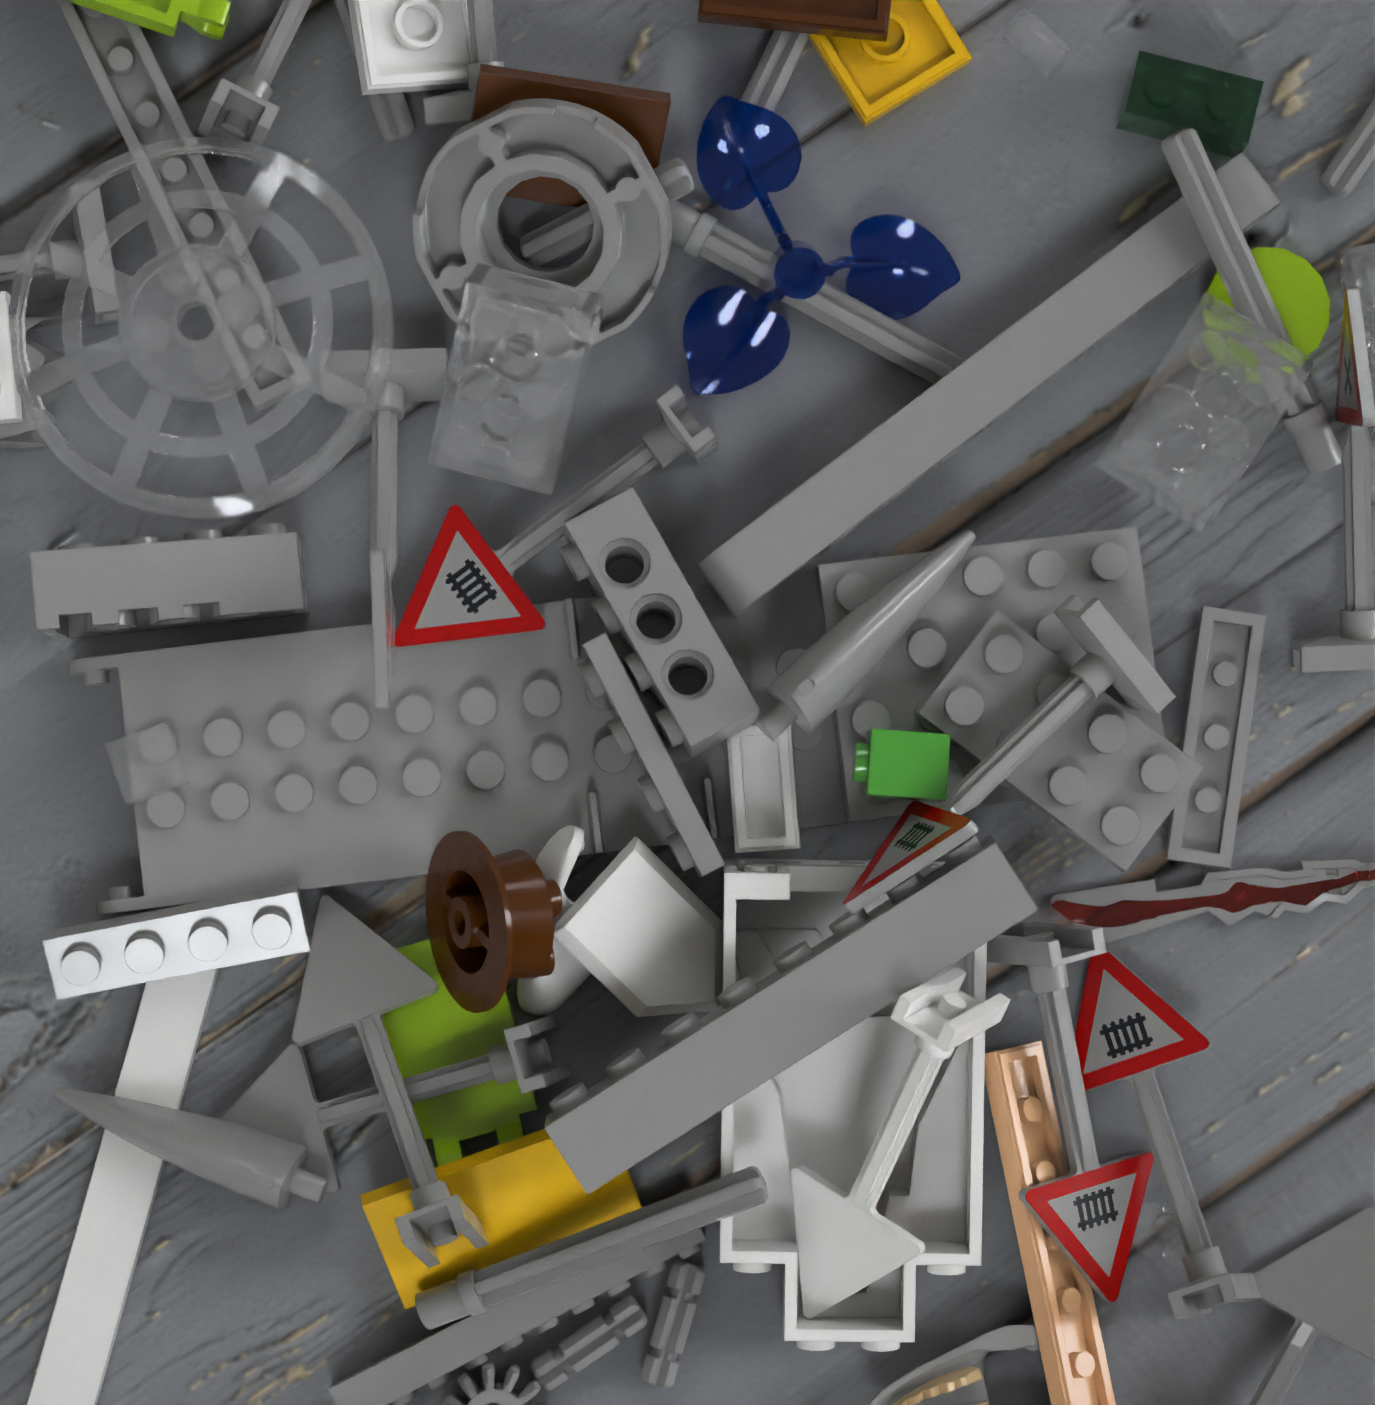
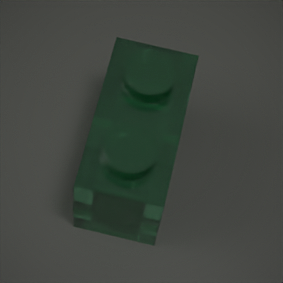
[1116,51,1264,158]

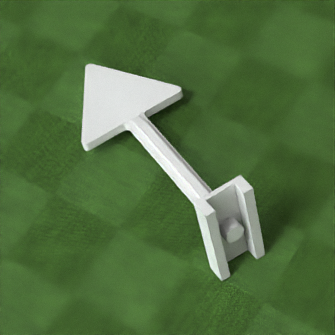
[791,966,1011,1319]

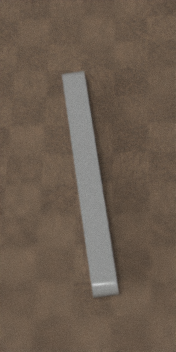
[697,152,1282,617]

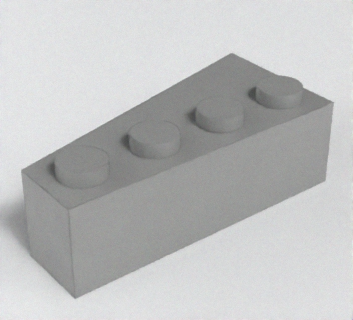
[29,523,310,640]

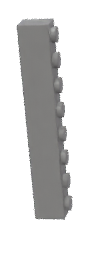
[544,835,1039,1195]

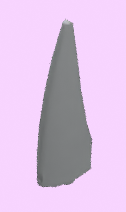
[756,530,976,741]
[54,1087,329,1209]

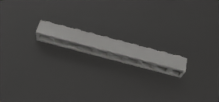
[328,1227,706,1405]

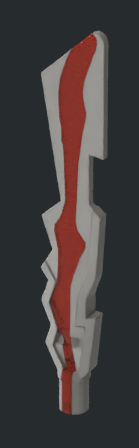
[1050,859,1375,945]

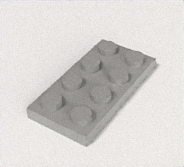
[916,610,1204,872]

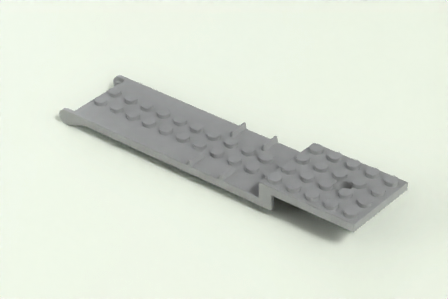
[68,527,1165,916]

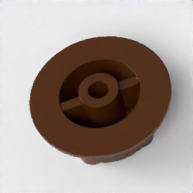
[426,831,563,1013]

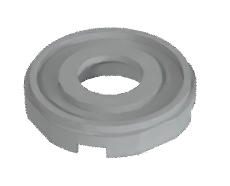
[412,98,672,358]

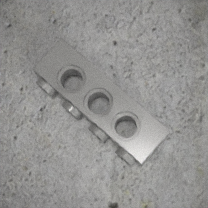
[560,487,760,759]

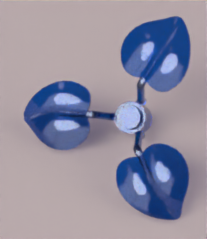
[683,95,960,395]

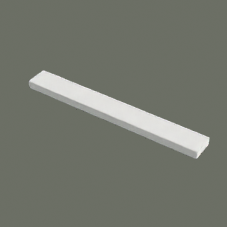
[27,969,219,1405]

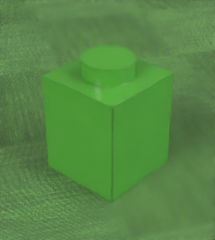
[852,728,951,803]

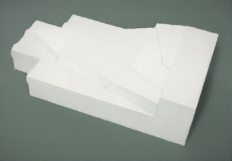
[720,858,987,1352]

